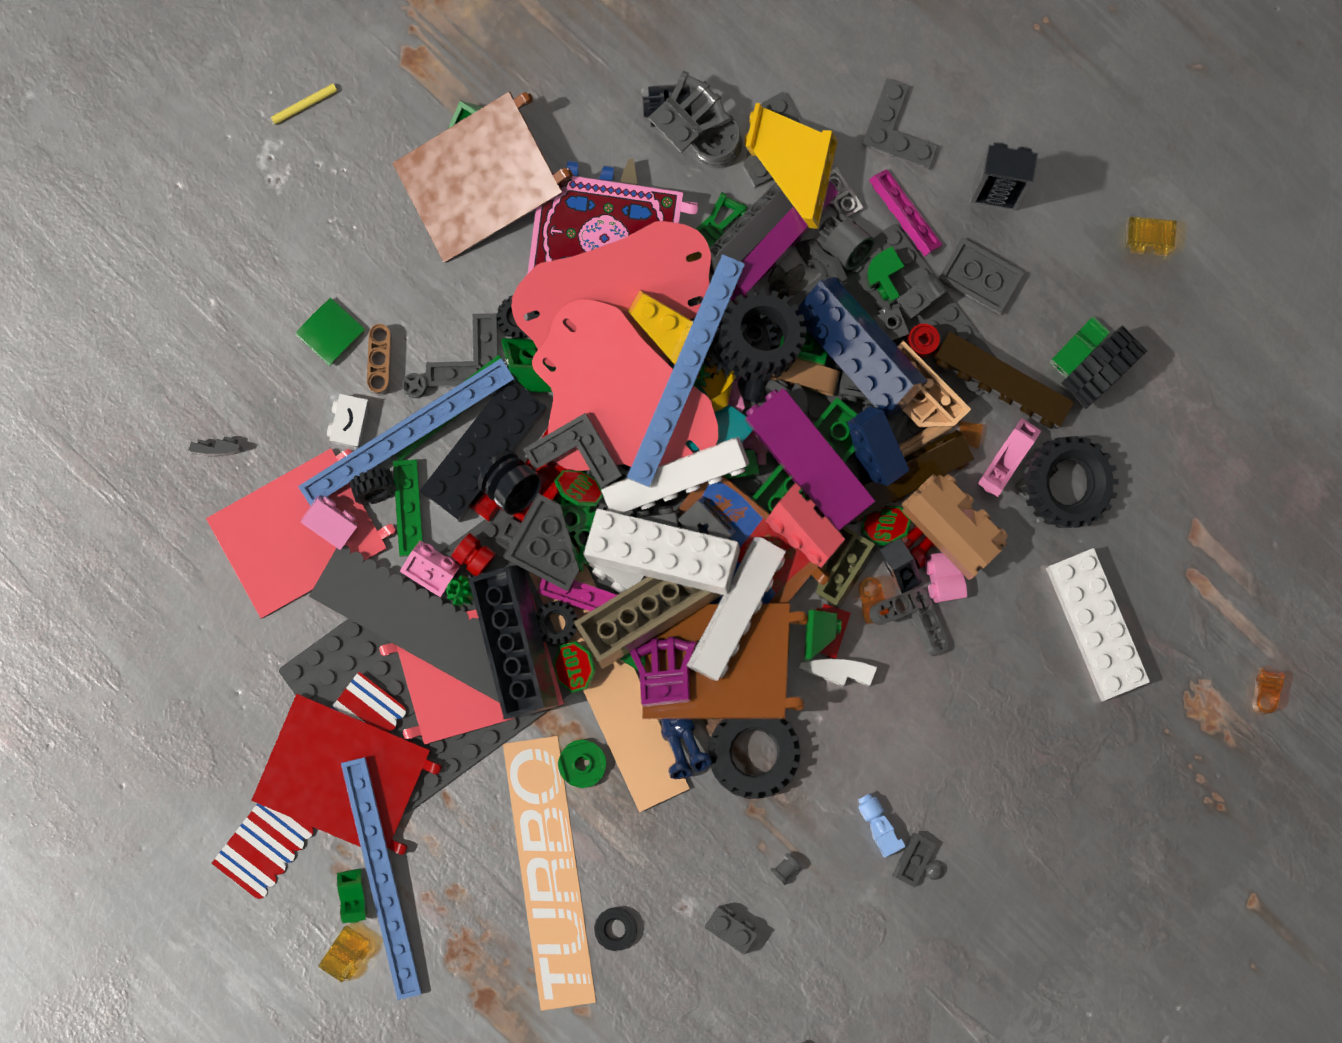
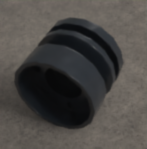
[478,450,542,515]

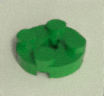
[558,740,606,788]

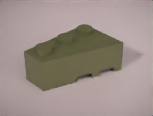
[816,527,877,609]

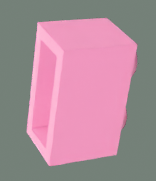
[301,495,358,550]

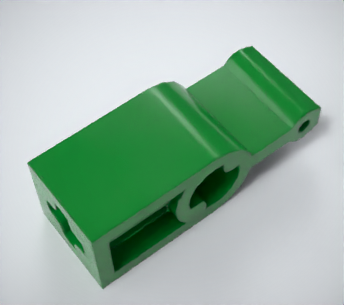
[1049,316,1110,378]

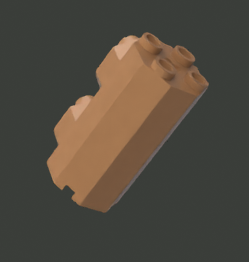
[901,474,1008,580]

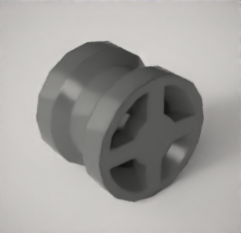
[402,373,427,399]

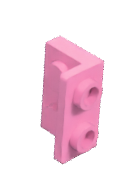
[400,541,460,597]

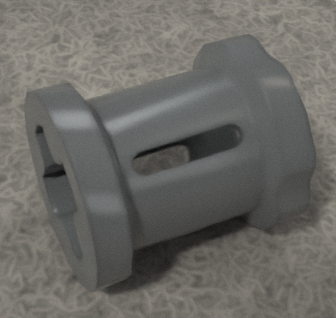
[770,853,802,885]

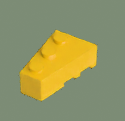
[628,291,693,365]

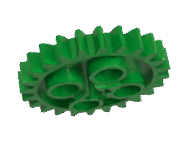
[552,497,596,572]

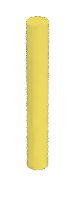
[271,83,338,125]

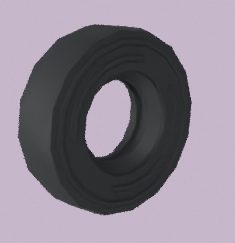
[594,907,637,951]

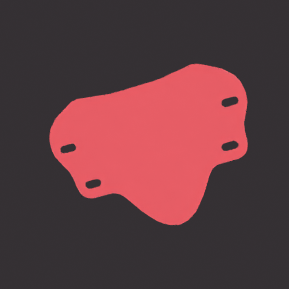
[512,221,711,367]
[532,300,718,471]

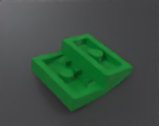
[295,297,365,366]

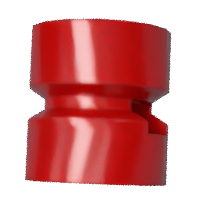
[906,323,940,359]
[451,533,497,576]

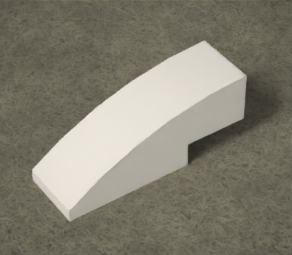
[798,659,877,687]

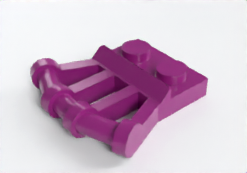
[630,636,698,707]

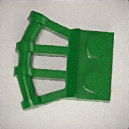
[696,192,766,255]

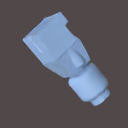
[858,793,906,857]

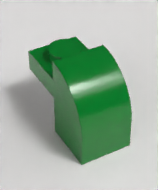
[866,246,904,305]
[337,869,368,924]

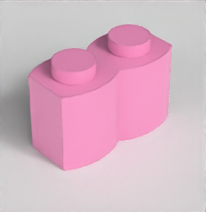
[924,553,967,603]

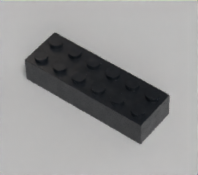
[970,142,1038,210]
[420,380,547,522]
[469,565,559,720]

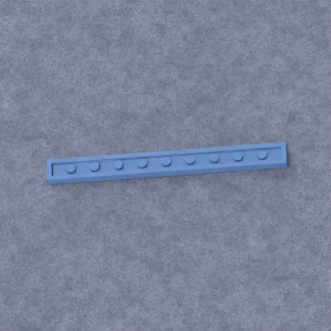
[627,254,745,488]
[298,358,514,506]
[341,757,422,1000]

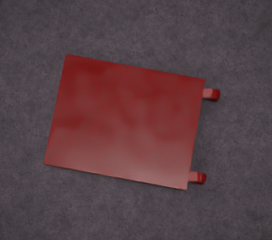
[251,694,441,855]

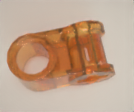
[858,577,889,625]
[1252,667,1285,715]

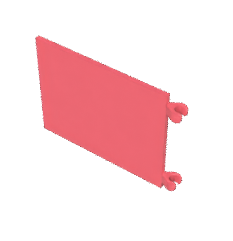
[206,448,397,619]
[379,593,564,745]

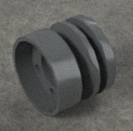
[692,110,743,168]

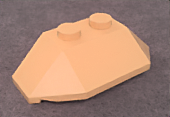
[898,341,971,427]

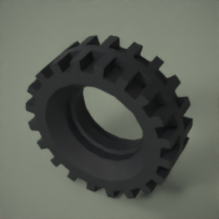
[1022,436,1119,528]
[708,719,801,799]

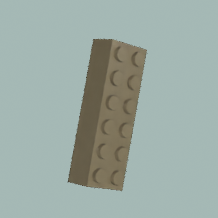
[574,577,722,669]

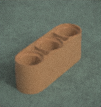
[367,324,392,396]
[770,359,841,396]

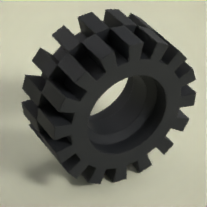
[497,295,540,339]
[350,468,397,505]
[536,601,577,646]

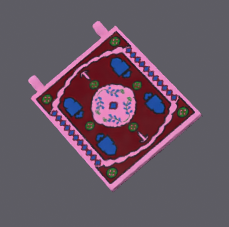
[528,173,699,273]

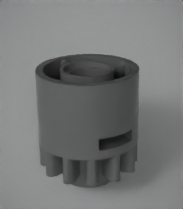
[817,212,875,270]

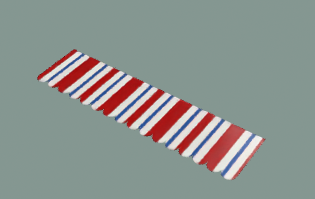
[211,672,406,899]

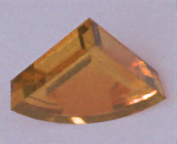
[958,421,983,449]

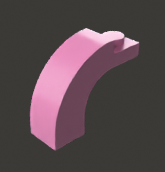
[978,418,1041,497]

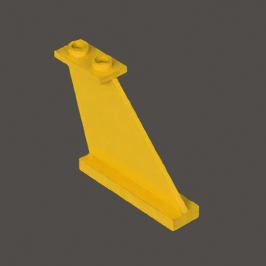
[744,103,838,229]

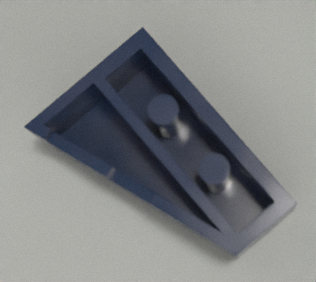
[848,406,910,486]

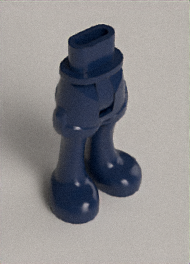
[661,719,712,779]

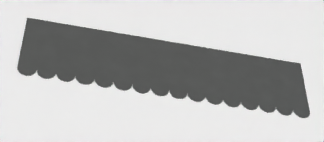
[309,545,499,702]

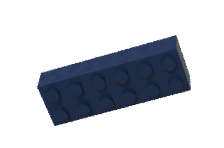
[796,277,928,418]

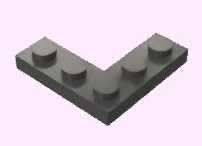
[862,78,937,170]
[426,313,498,387]
[523,413,622,487]

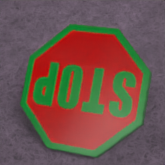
[554,470,603,506]
[861,505,912,545]
[553,641,596,693]

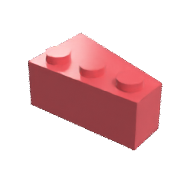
[766,483,845,567]

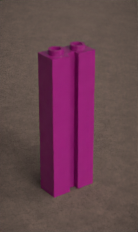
[730,181,839,302]
[745,388,875,532]

